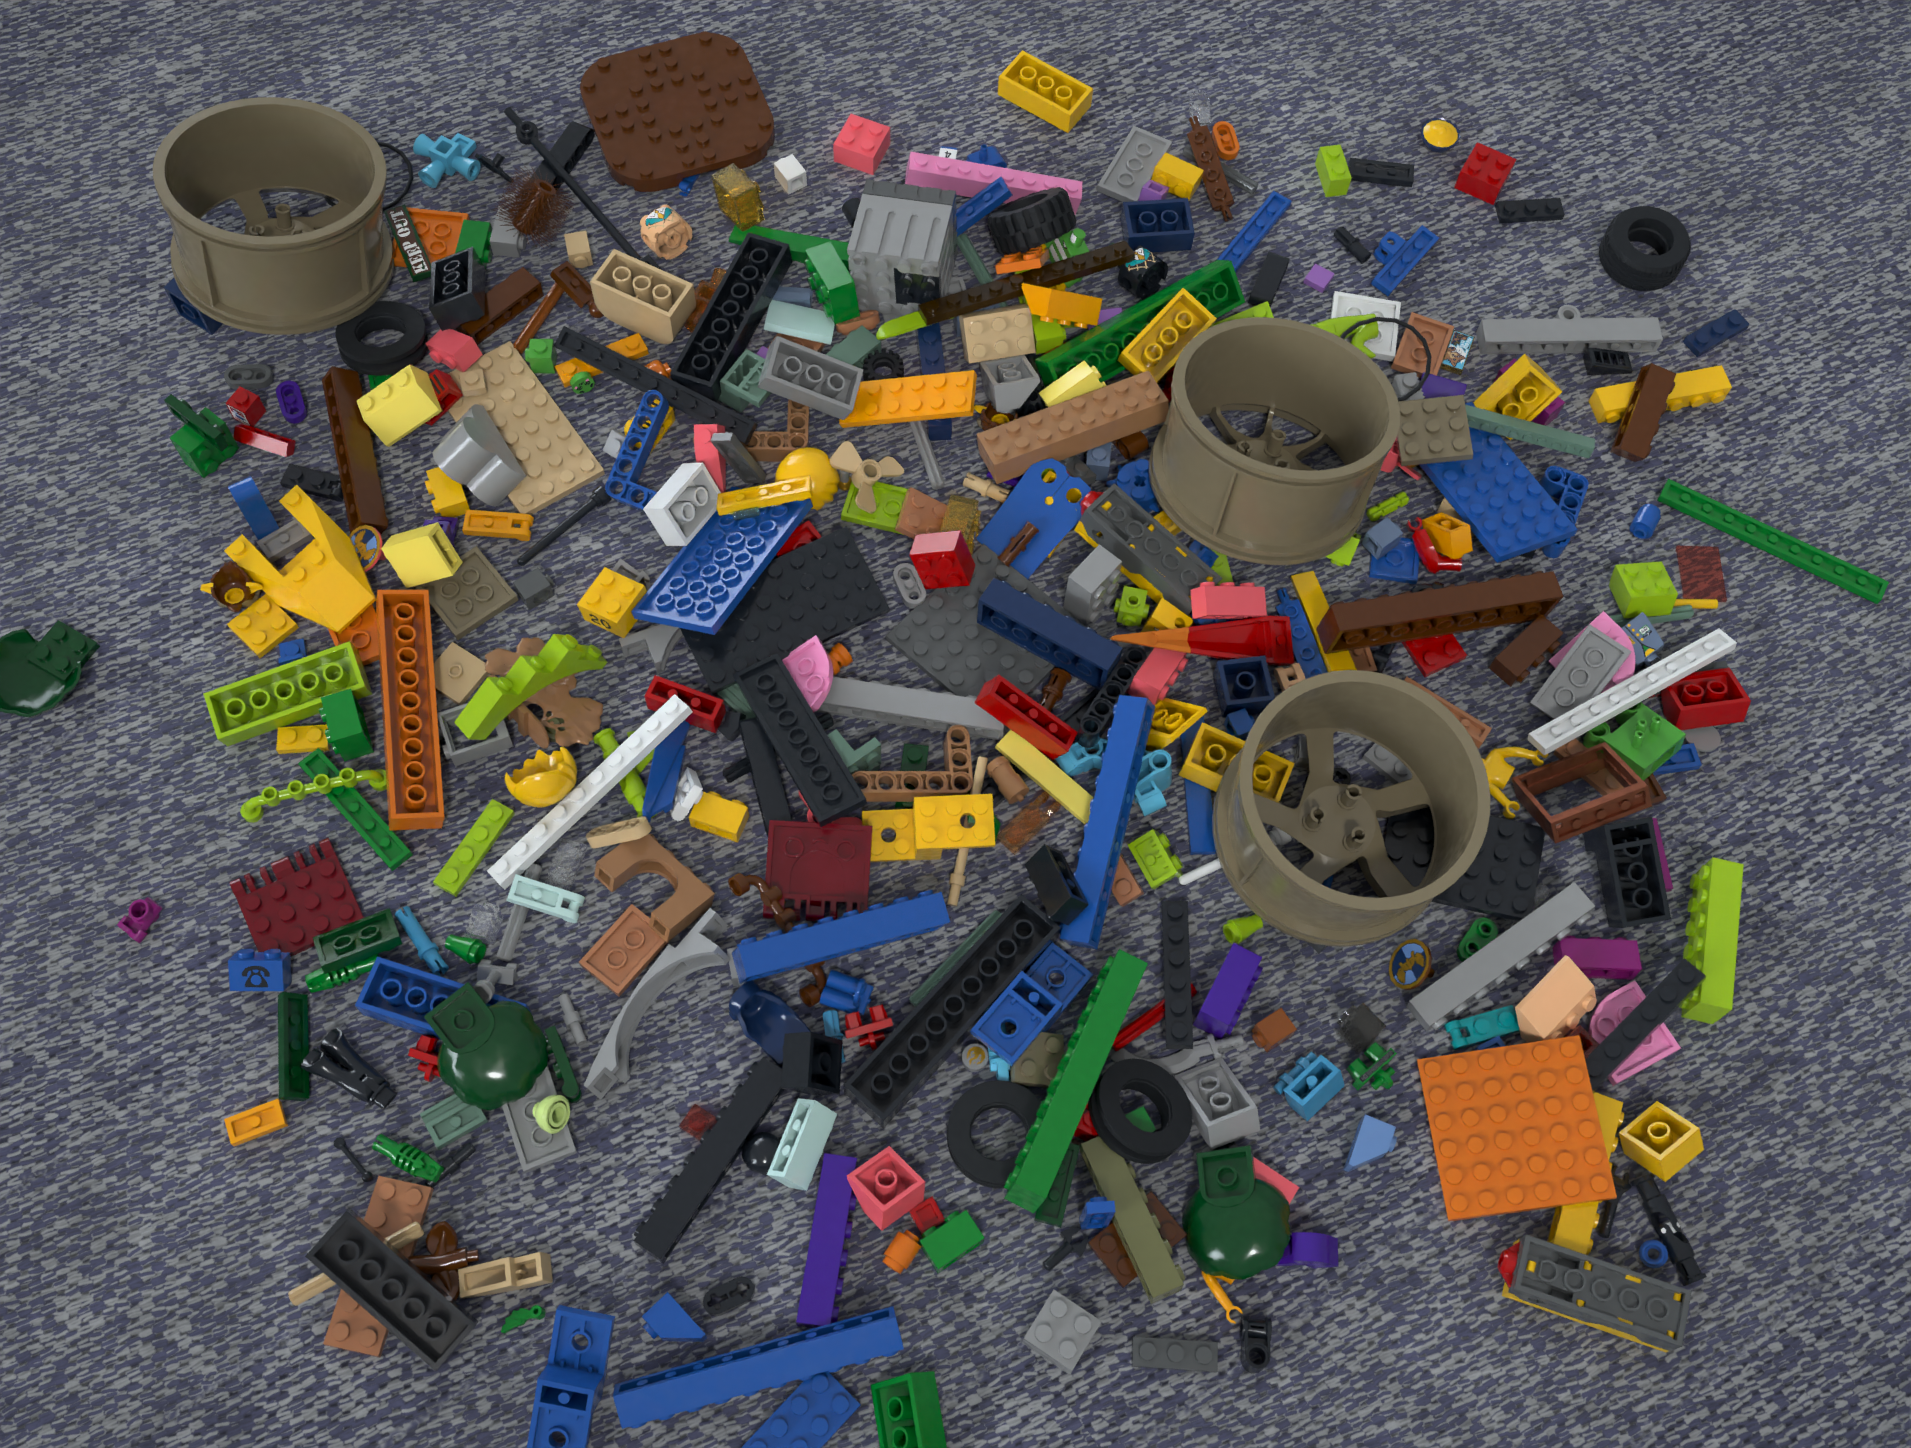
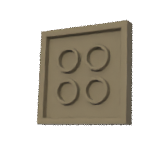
[1397,395,1473,466]
[416,546,519,640]

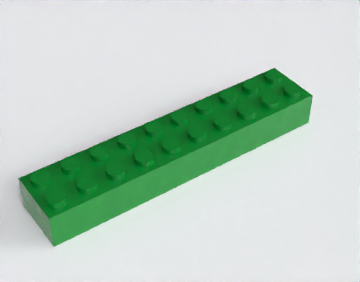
[1035,260,1245,388]
[1003,949,1148,1213]

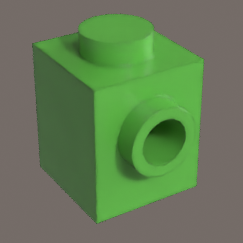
[525,339,557,374]

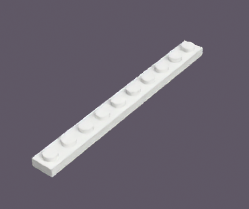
[1528,629,1737,755]
[487,694,693,890]

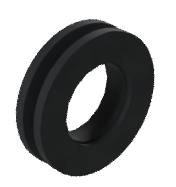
[335,301,428,376]
[1089,1058,1192,1164]
[947,1080,1041,1188]

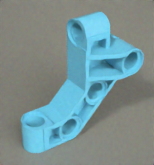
[1056,738,1172,816]

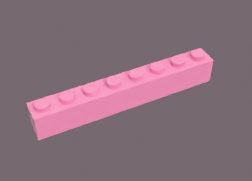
[905,152,1082,215]

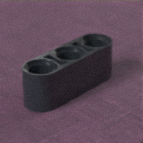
[1248,252,1290,307]

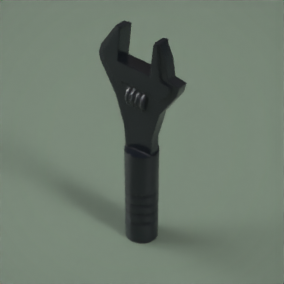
[1598,1165,1632,1238]

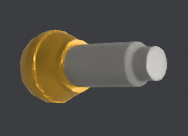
[838,470,852,491]

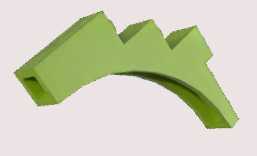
[454,634,607,740]

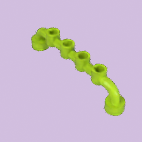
[240,768,387,823]

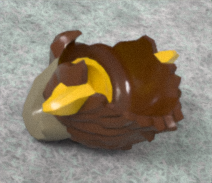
[974,402,1019,431]
[200,561,263,612]

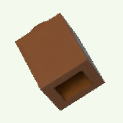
[1252,1008,1297,1053]

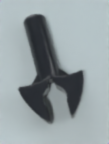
[1043,1227,1088,1271]

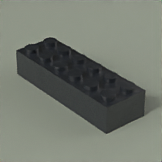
[305,1209,478,1371]

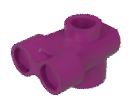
[117,897,163,943]

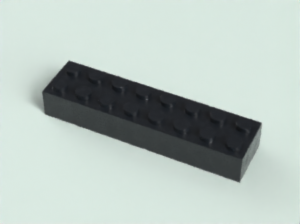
[670,232,793,403]

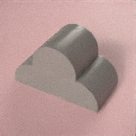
[433,404,526,507]

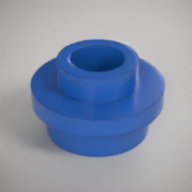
[1639,1240,1668,1268]

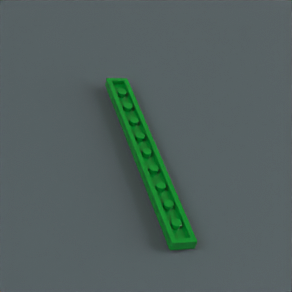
[1657,479,1889,604]

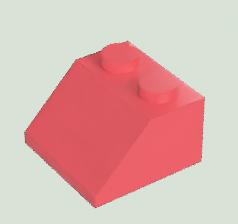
[847,1146,925,1231]

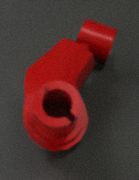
[1406,517,1462,574]

